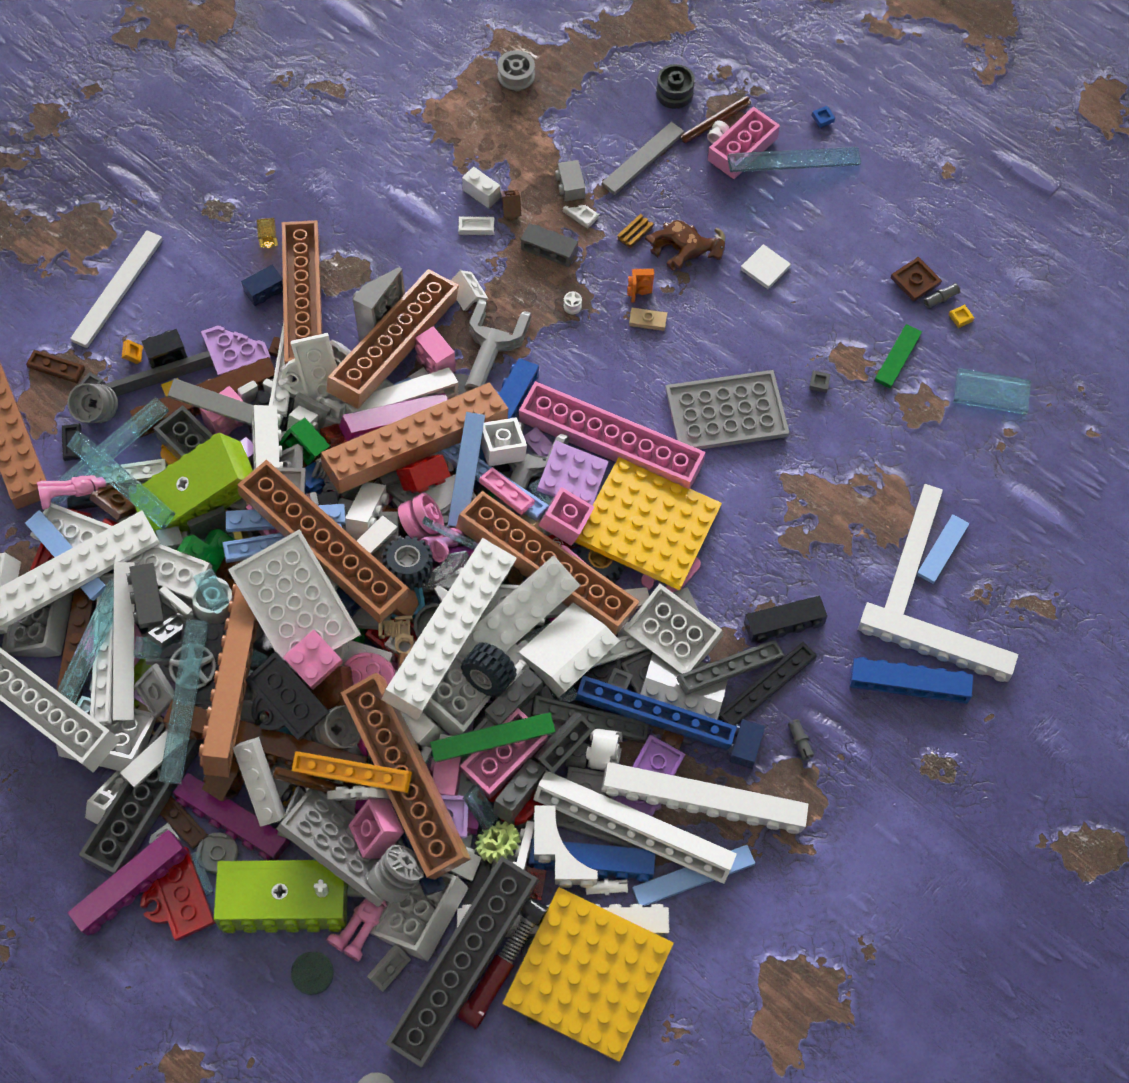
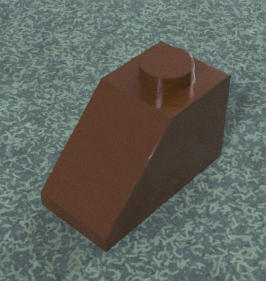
[500,190,522,220]

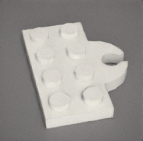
[281,333,346,404]

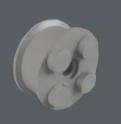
[498,50,535,91]

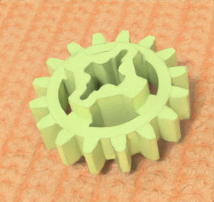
[475,821,521,863]

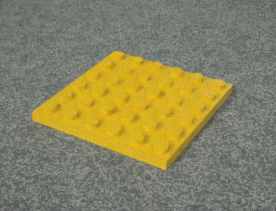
[575,457,722,590]
[502,887,674,1062]

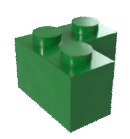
[279,417,330,465]
[177,529,235,573]

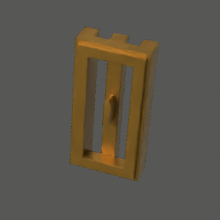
[617,214,654,249]

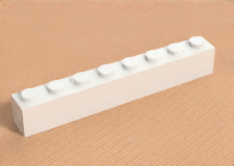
[857,602,1018,682]

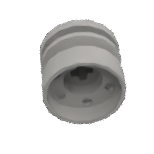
[68,383,118,423]
[310,705,361,750]
[368,845,424,903]

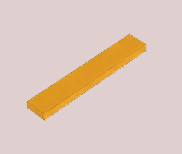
[291,751,412,793]

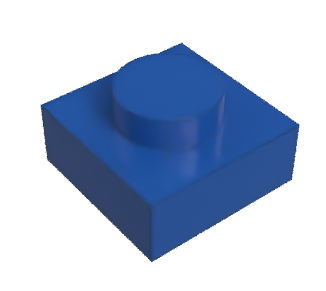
[812,106,835,128]

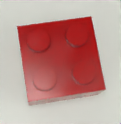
[396,455,451,493]

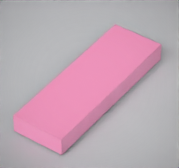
[479,467,535,515]

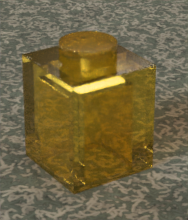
[257,218,278,247]

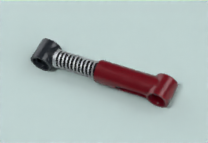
[458,897,549,1029]

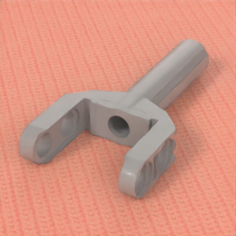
[464,299,532,391]
[499,422,569,513]

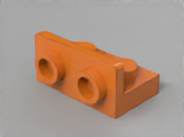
[627,269,654,303]

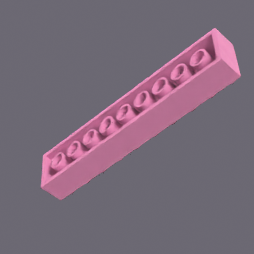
[519,381,705,489]

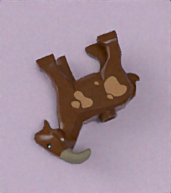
[645,220,725,271]

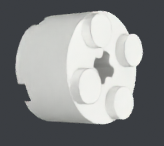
[191,577,233,624]
[586,728,622,771]

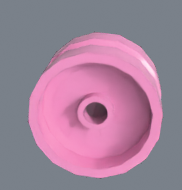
[398,493,444,541]

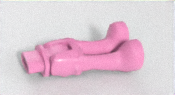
[37,475,107,509]
[419,527,465,562]
[326,898,387,962]

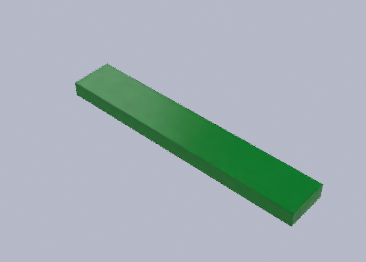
[430,712,556,763]

